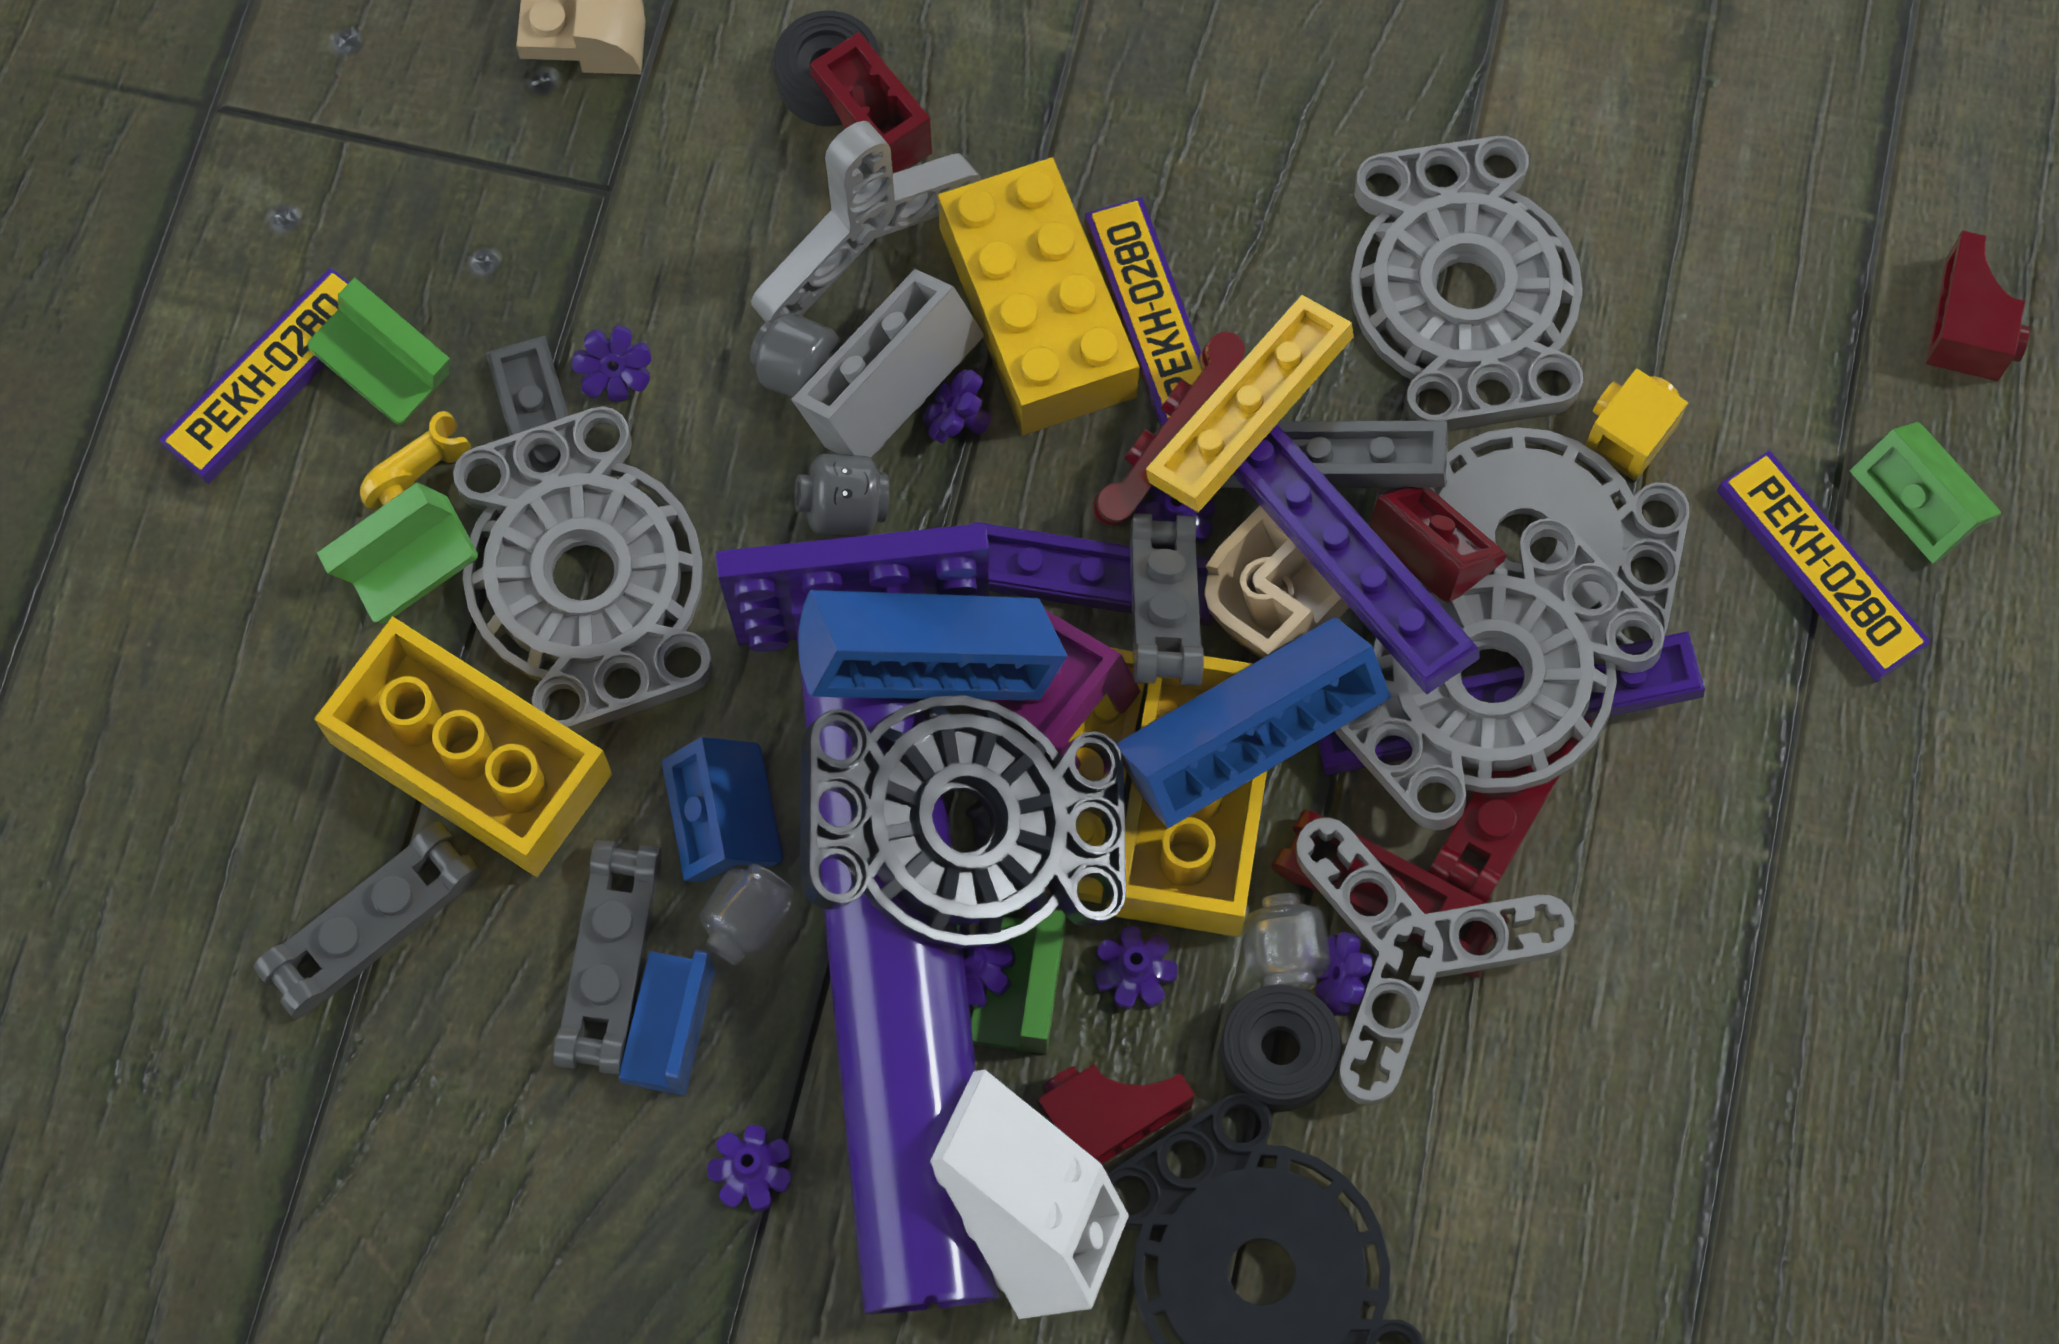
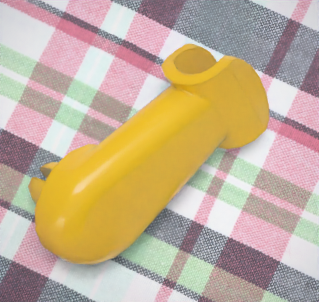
[360,411,471,510]

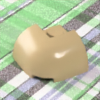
[516,0,646,74]
[1204,506,1349,659]

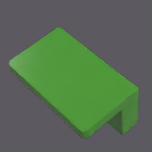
[308,277,450,425]
[1849,422,2001,564]
[317,482,478,624]
[971,910,1066,1055]

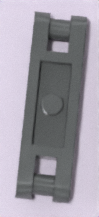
[1129,513,1204,686]
[253,821,482,1019]
[553,839,662,1075]

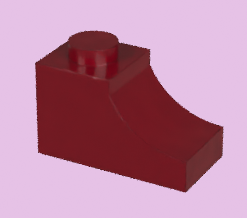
[810,32,932,173]
[1926,230,2030,381]
[1038,1064,1195,1166]

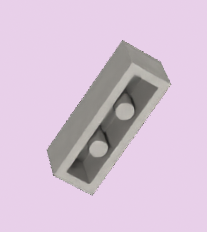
[791,269,985,458]

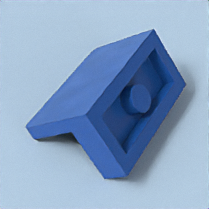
[661,737,783,882]
[618,949,716,1096]

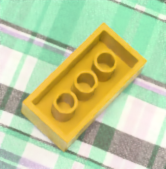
[938,157,1139,436]
[314,616,612,877]
[1114,656,1267,937]

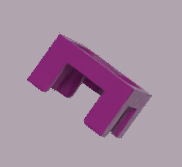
[955,597,1141,770]

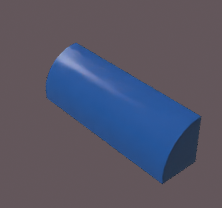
[799,590,1067,700]
[1116,617,1391,828]

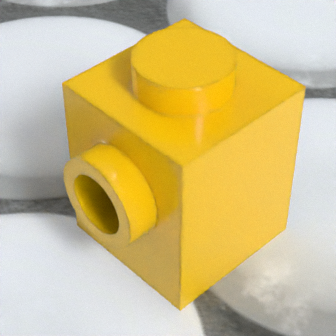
[1585,368,1689,482]

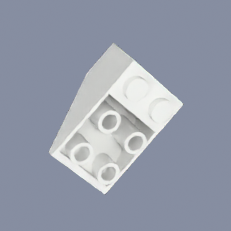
[930,1070,1129,1319]

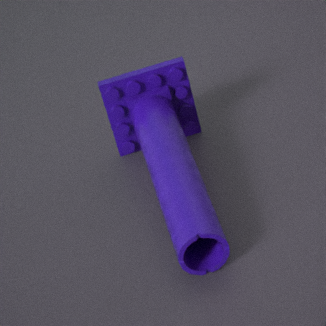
[715,523,1000,1315]

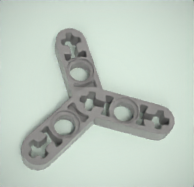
[751,121,981,322]
[1295,818,1574,1105]

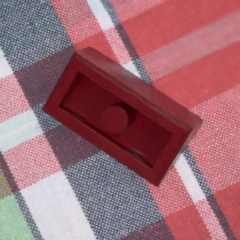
[1369,487,1507,603]

